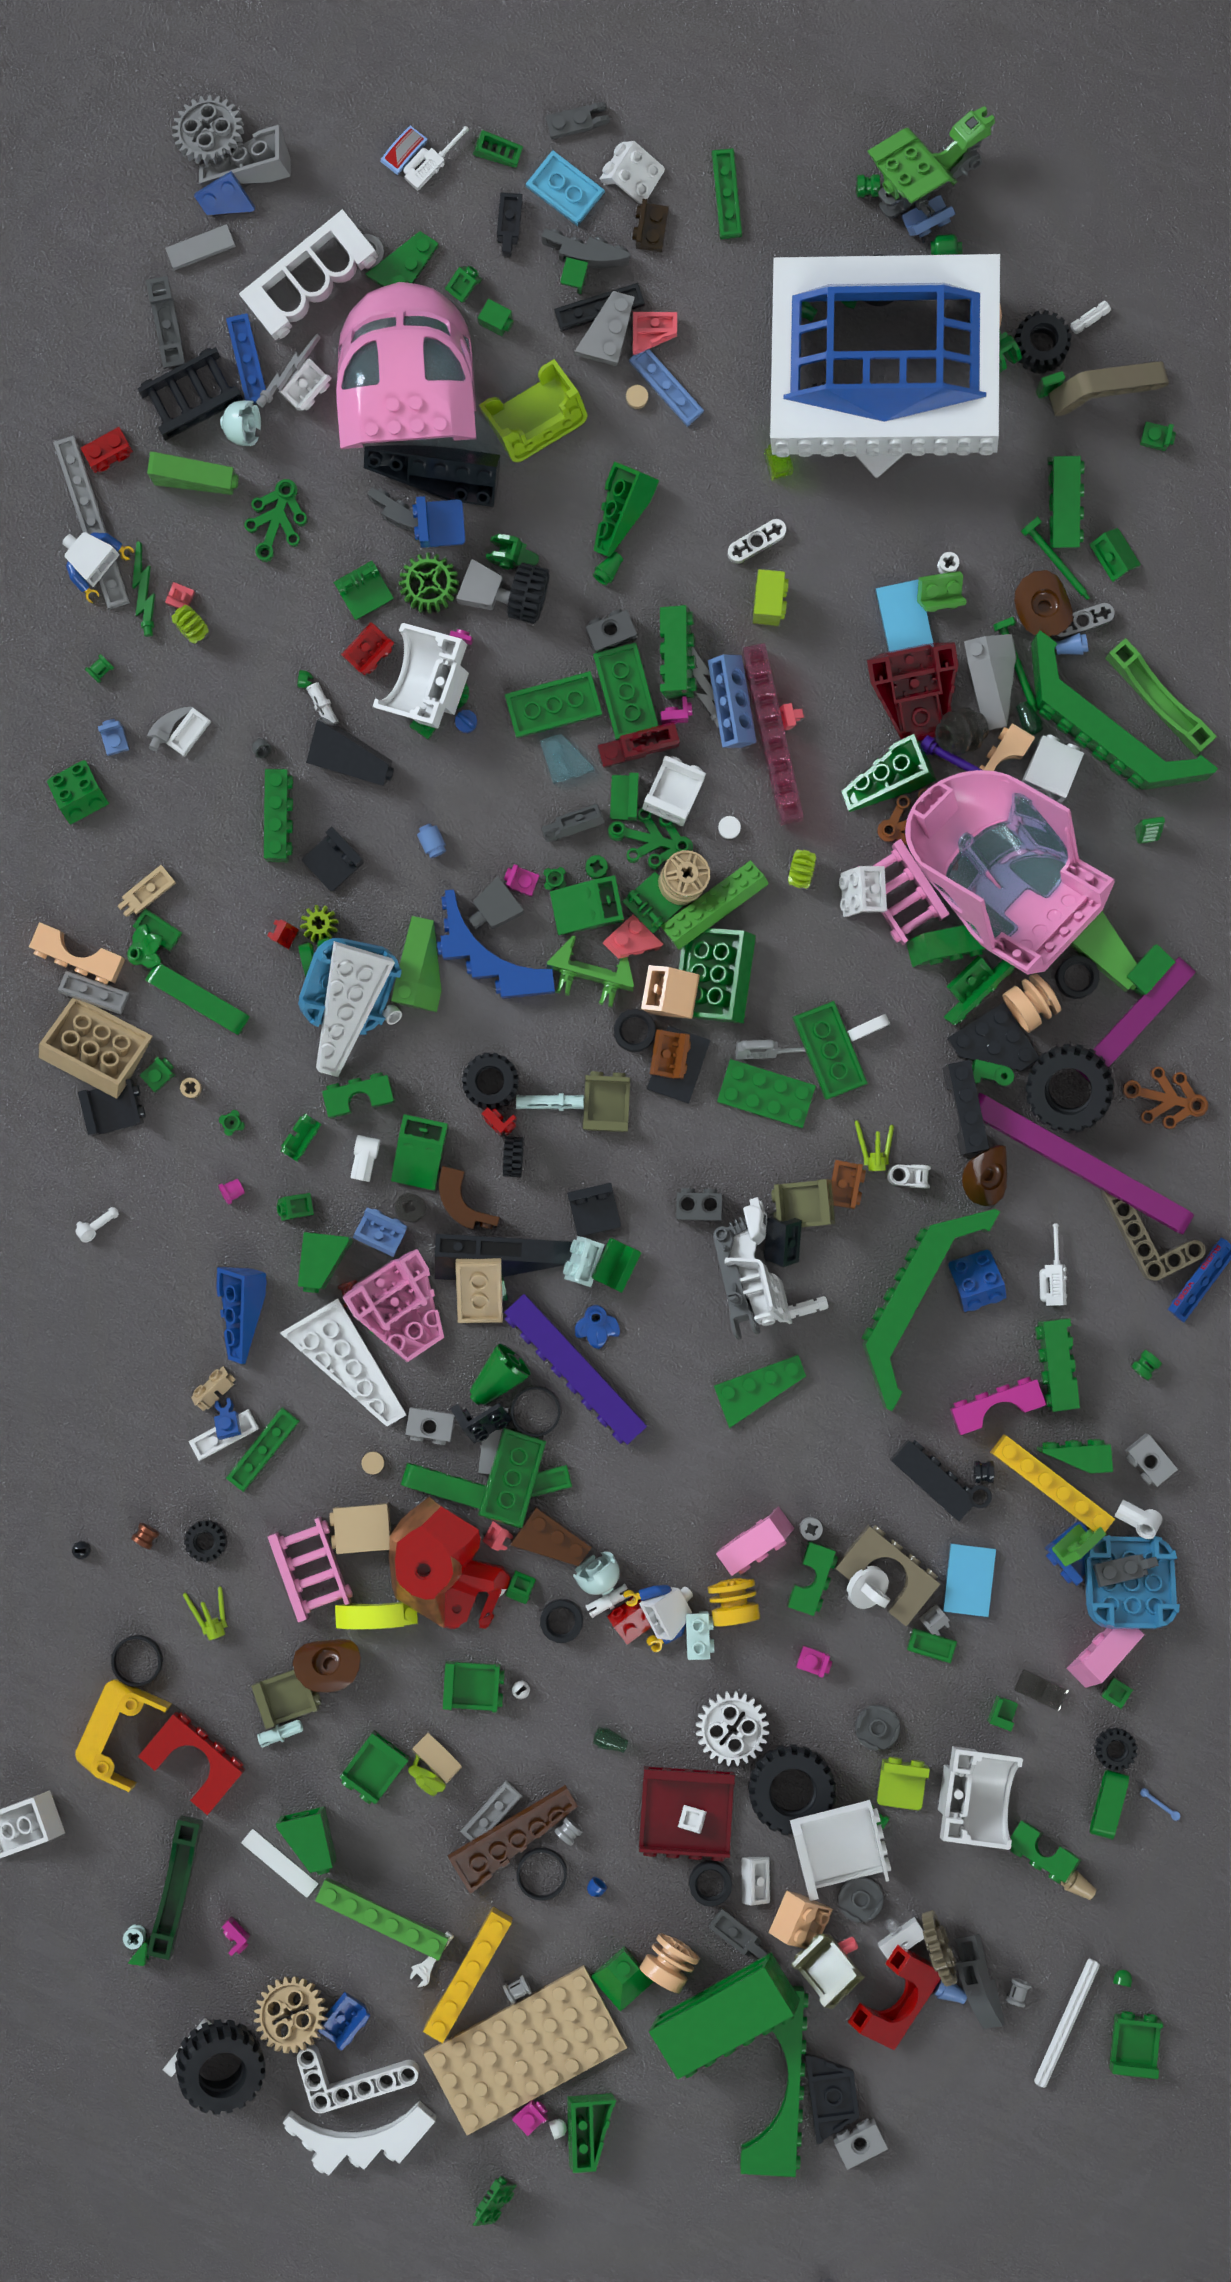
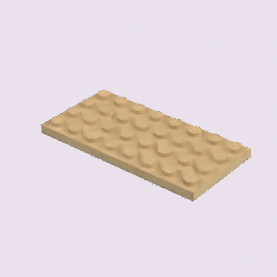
[424,1965,627,2135]

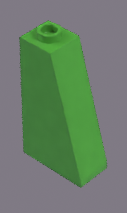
[147,451,239,495]
[1070,911,1137,992]

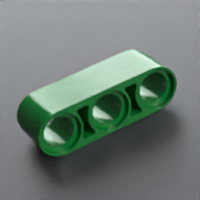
[1089,1770,1129,1840]

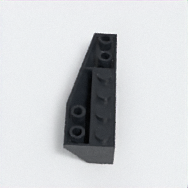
[363,445,501,507]
[435,1234,572,1280]

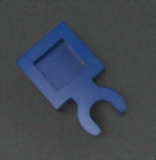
[214,1398,241,1440]

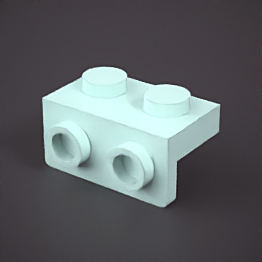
[686,1611,714,1660]

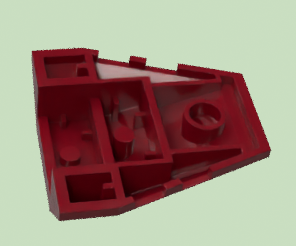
[866,642,958,740]

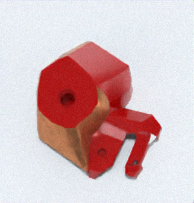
[389,1497,511,1629]

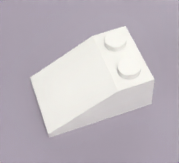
[0,1790,65,1858]

